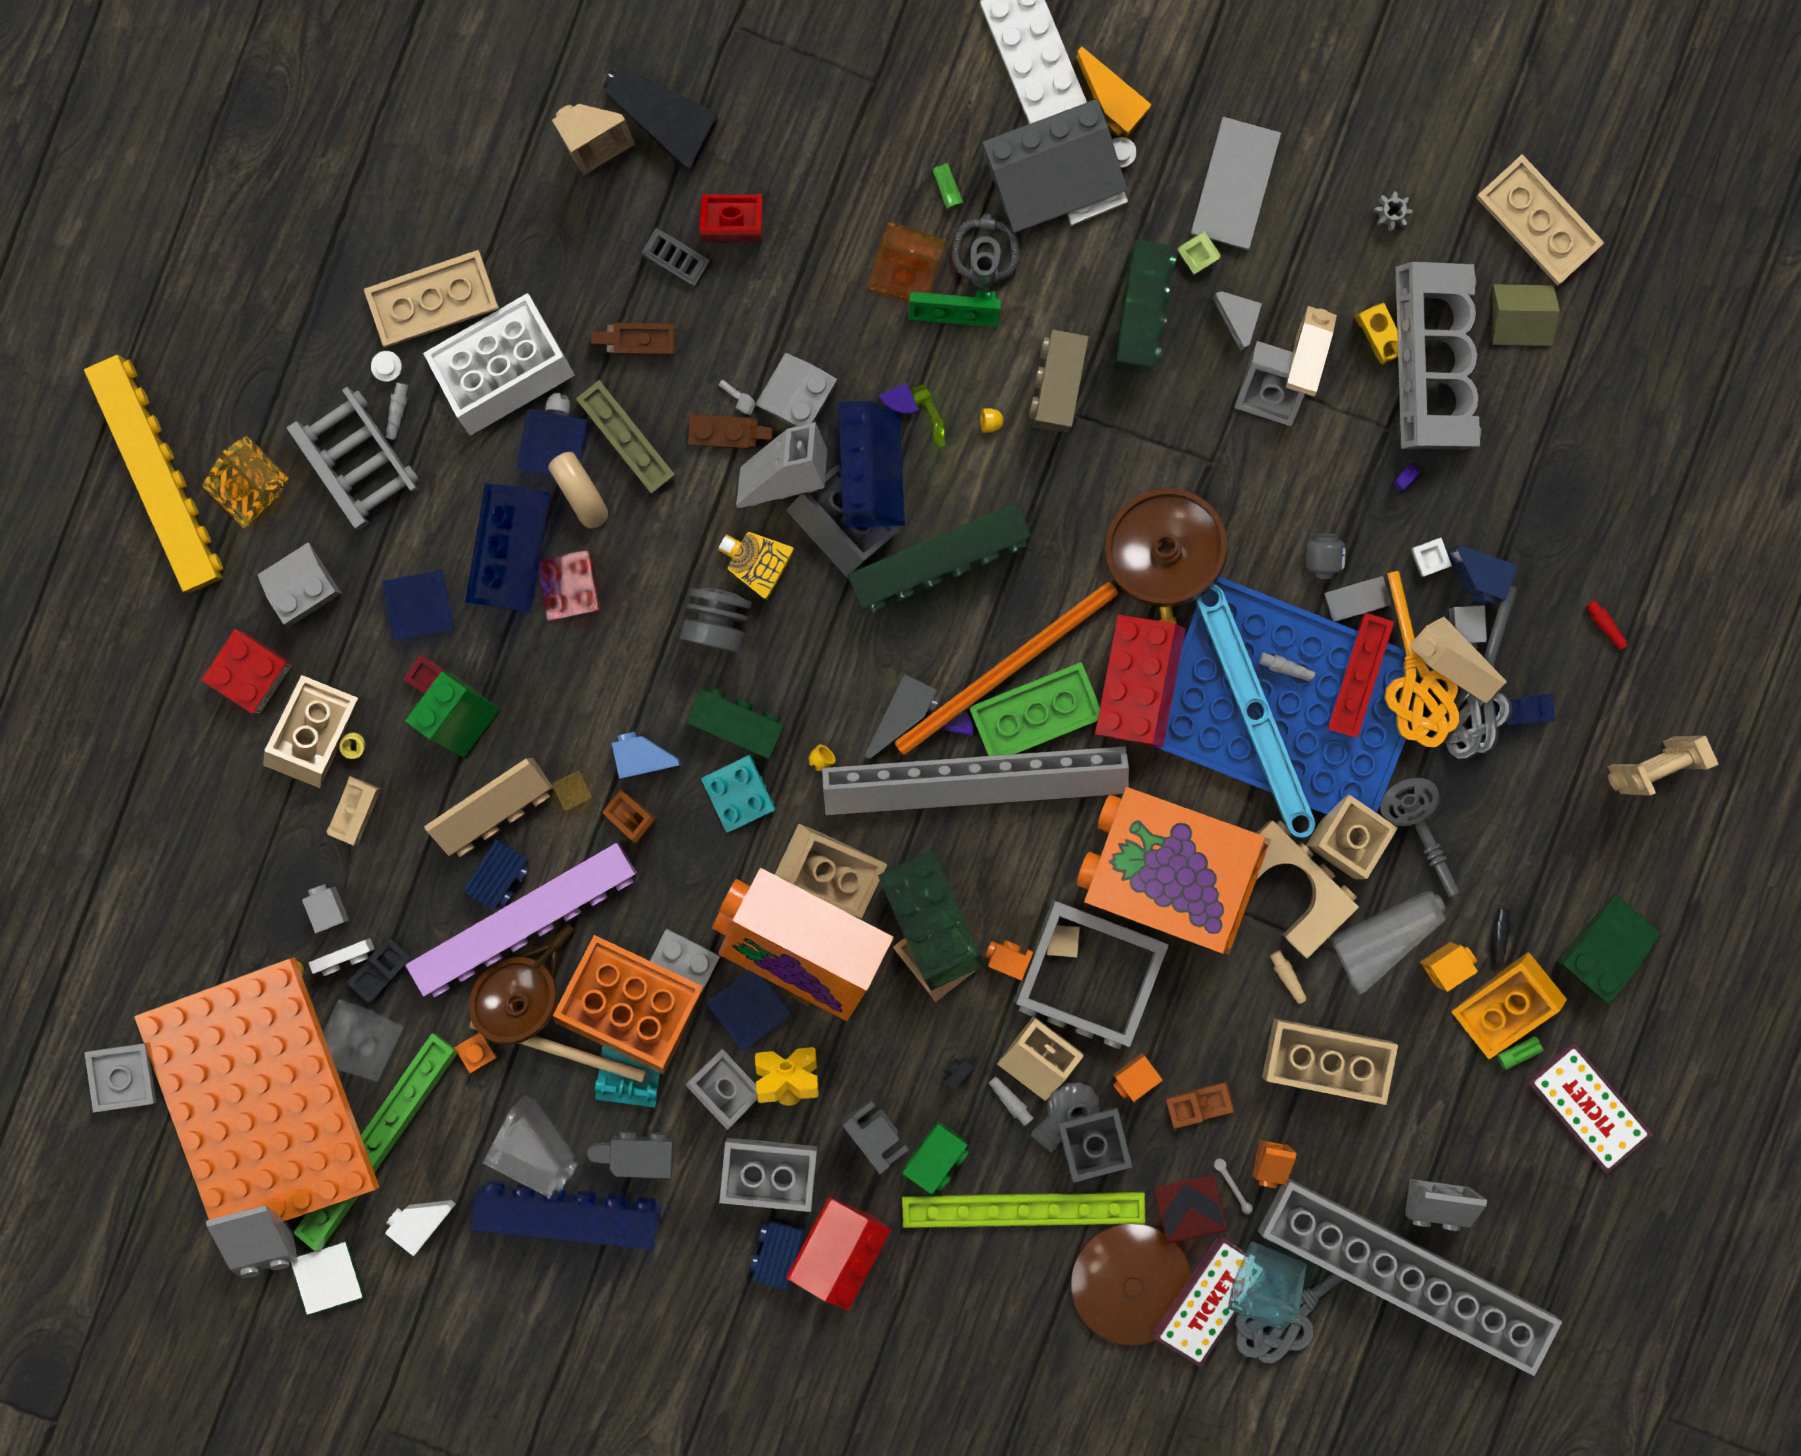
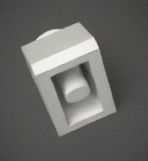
[385,1200,456,1256]

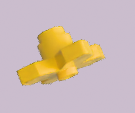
[755,1047,819,1106]

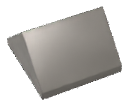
[686,1049,757,1130]

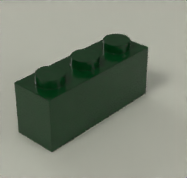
[686,686,785,759]

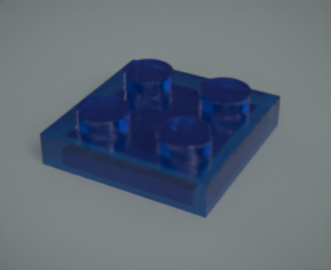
[517,409,589,476]
[382,570,455,641]
[706,970,791,1051]

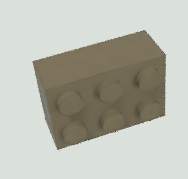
[1029,330,1089,433]

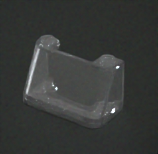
[483,1095,578,1198]

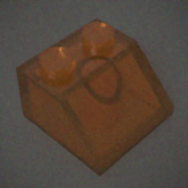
[868,221,947,302]

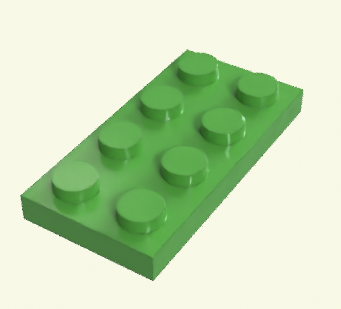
[969,662,1100,756]

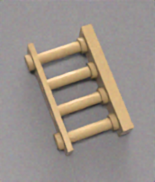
[1608,736,1718,796]

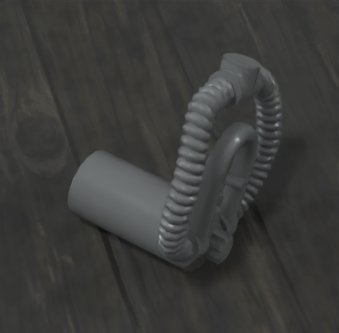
[951,214,1020,289]

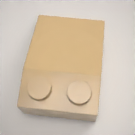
[263,675,358,788]
[775,824,887,919]

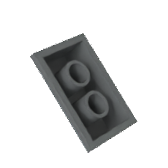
[786,464,899,577]

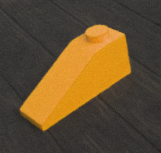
[1076,47,1151,138]

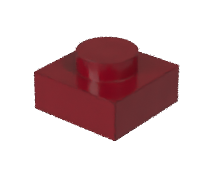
[403,654,447,694]

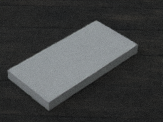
[1190,117,1281,251]

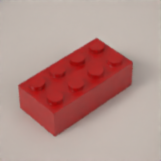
[1095,615,1186,748]

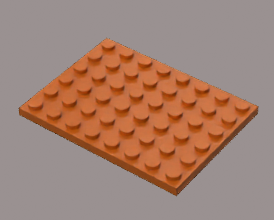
[134,957,380,1222]

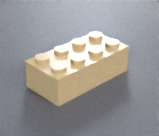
[1262,1018,1398,1105]

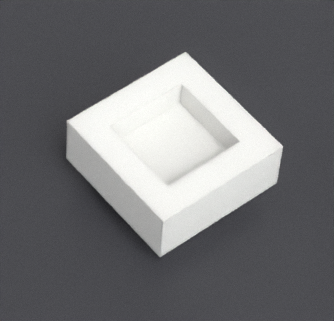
[1411,538,1452,577]

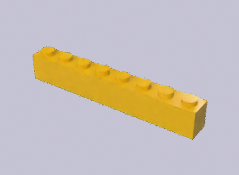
[84,355,223,593]

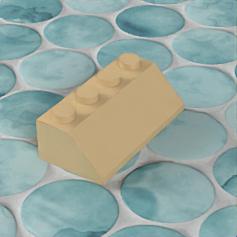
[552,104,635,175]
[424,758,553,857]

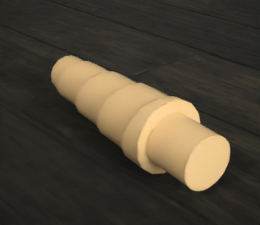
[1270,950,1307,1004]

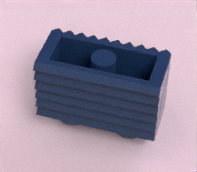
[463,839,530,911]
[749,1218,805,1290]

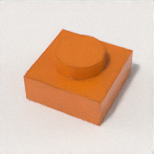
[454,1033,497,1073]

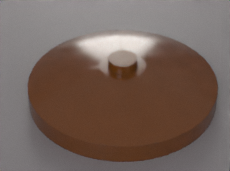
[1105,488,1228,607]
[1071,1224,1192,1345]

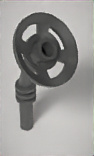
[1380,778,1460,897]

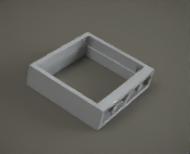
[1014,900,1169,1049]

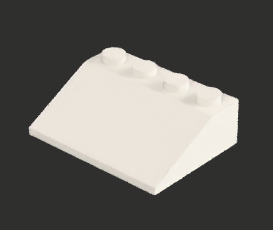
[423,293,575,436]

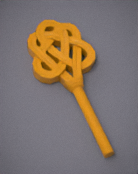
[1384,571,1459,747]

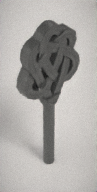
[1439,586,1517,759]
[1234,1273,1345,1364]

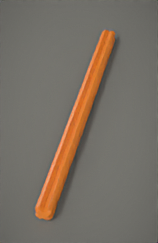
[895,582,1118,755]

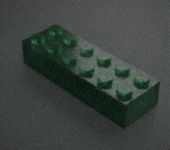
[847,503,1031,614]

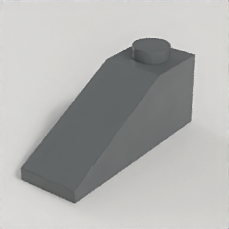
[865,674,940,759]

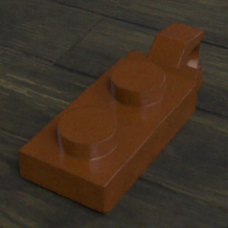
[591,323,675,355]
[688,414,773,449]

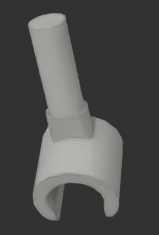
[719,380,755,415]

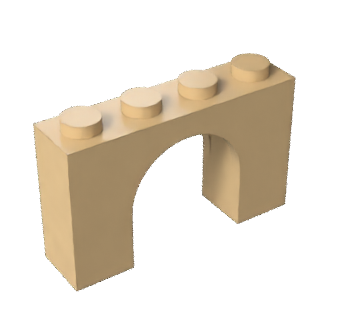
[1256,820,1359,958]

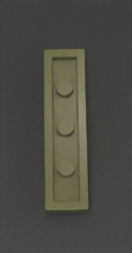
[576,380,676,494]

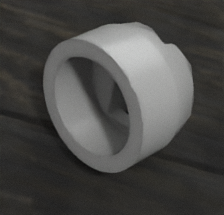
[545,393,570,417]

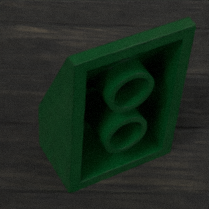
[1555,894,1661,1004]

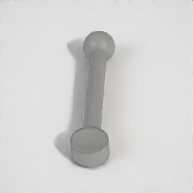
[1214,1158,1253,1215]

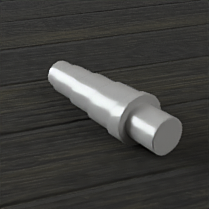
[385,383,408,440]
[1259,652,1315,681]
[988,1077,1033,1126]

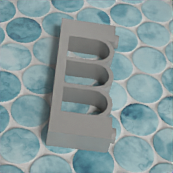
[1396,262,1481,450]

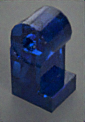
[1496,694,1556,725]

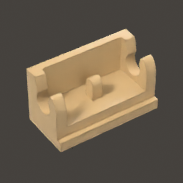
[327,776,381,846]

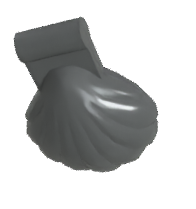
[1031,1082,1100,1152]

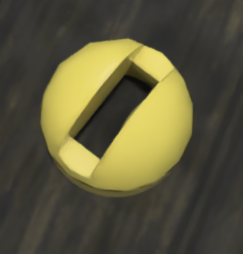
[339,733,365,759]

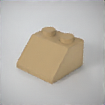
[1306,795,1398,879]

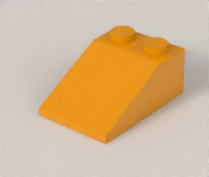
[1451,952,1567,1059]

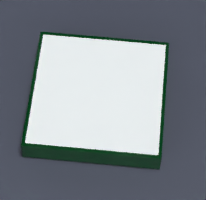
[290,1239,366,1316]

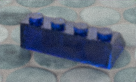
[839,401,905,528]
[465,483,550,613]

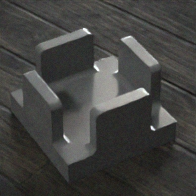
[842,1098,909,1174]

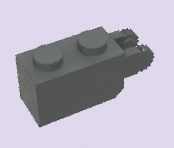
[586,1131,674,1179]

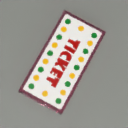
[1527,1042,1653,1174]
[1151,1235,1268,1367]

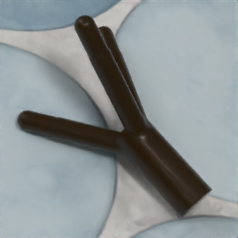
[517,923,575,979]

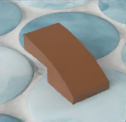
[1166,1081,1235,1129]

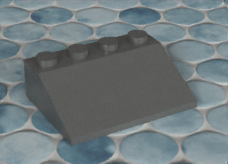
[982,99,1127,233]

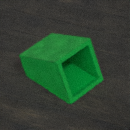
[405,671,501,758]

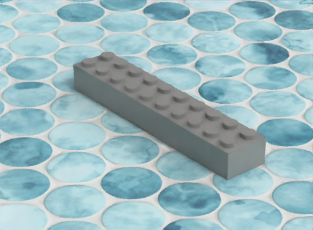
[1258,1178,1562,1376]

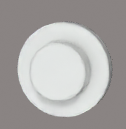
[1112,137,1136,168]
[371,351,402,382]

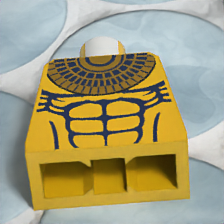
[718,532,795,600]

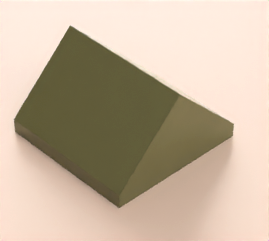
[1491,284,1560,346]

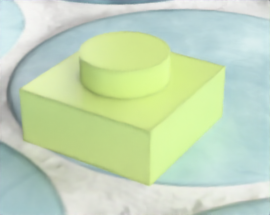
[1178,231,1221,274]

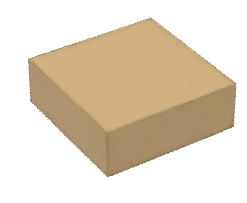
[1046,925,1080,957]

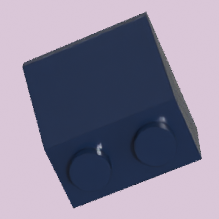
[1447,545,1518,606]

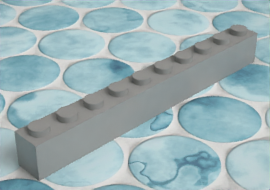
[822,746,1129,815]

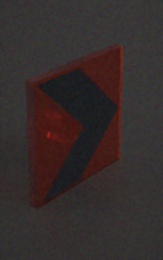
[1154,1175,1227,1243]

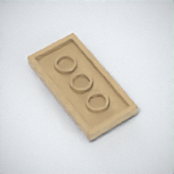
[1476,154,1604,286]
[364,250,499,348]

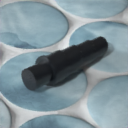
[1493,908,1511,965]

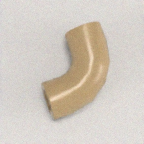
[548,452,608,528]

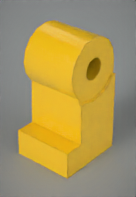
[1354,303,1398,365]

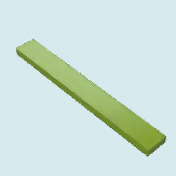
[902,1192,1145,1228]

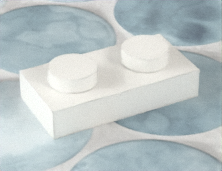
[308,938,374,976]

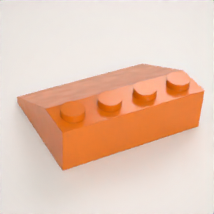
[553,935,704,1075]

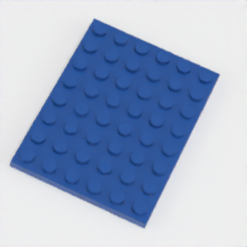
[1154,577,1433,815]

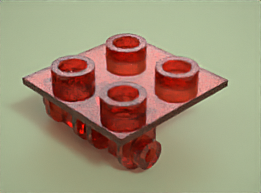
[537,550,601,621]

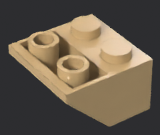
[997,1017,1084,1101]

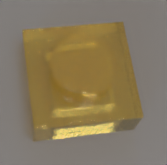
[552,770,593,811]

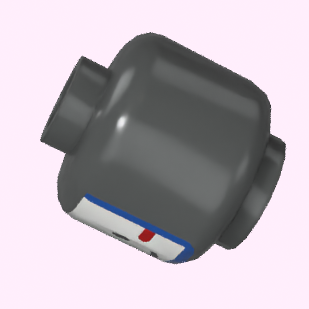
[1305,533,1346,579]

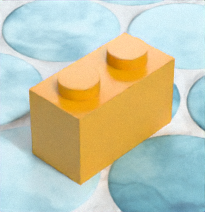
[1420,942,1478,992]

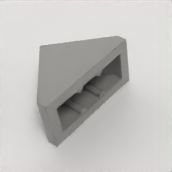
[1212,291,1262,351]
[1324,576,1391,622]

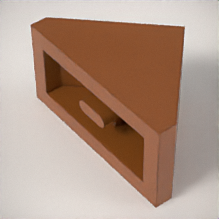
[602,789,658,843]

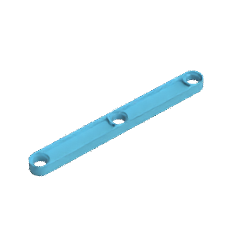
[1196,585,1315,838]

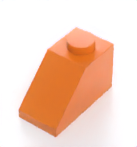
[1252,1140,1297,1188]

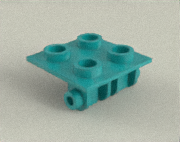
[701,755,776,833]
[595,1046,660,1108]

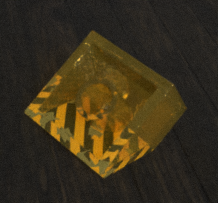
[202,436,289,528]

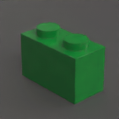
[902,1120,969,1195]

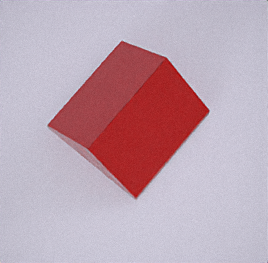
[699,194,763,242]

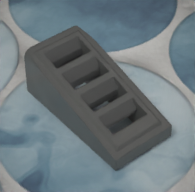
[641,228,710,287]

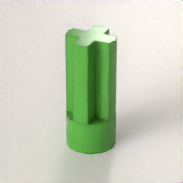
[933,163,964,210]
[1497,1036,1544,1071]

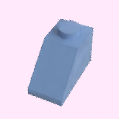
[612,732,681,779]

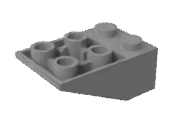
[736,422,827,508]

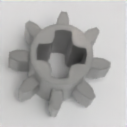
[1373,191,1413,231]

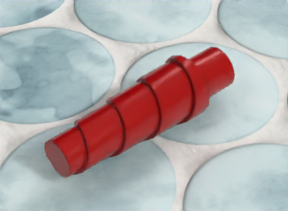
[1585,599,1628,650]

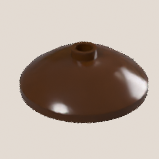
[469,957,557,1045]

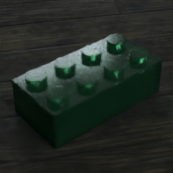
[1112,240,1176,374]
[878,850,986,991]

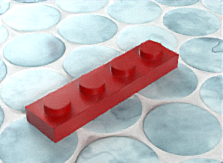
[1327,613,1394,738]

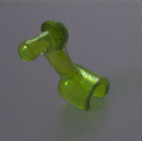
[911,385,946,447]

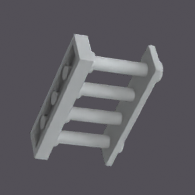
[287,387,420,530]

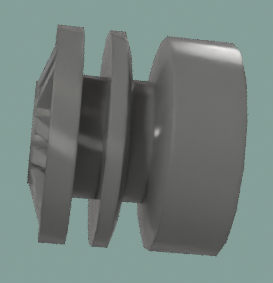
[679,588,752,653]

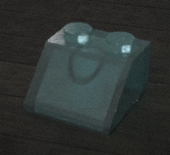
[1227,1241,1307,1331]

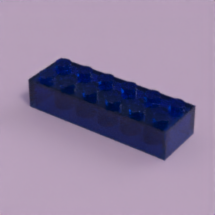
[470,1181,663,1250]

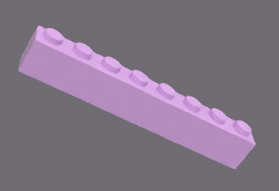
[406,842,637,997]

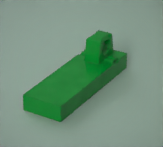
[908,290,1001,327]

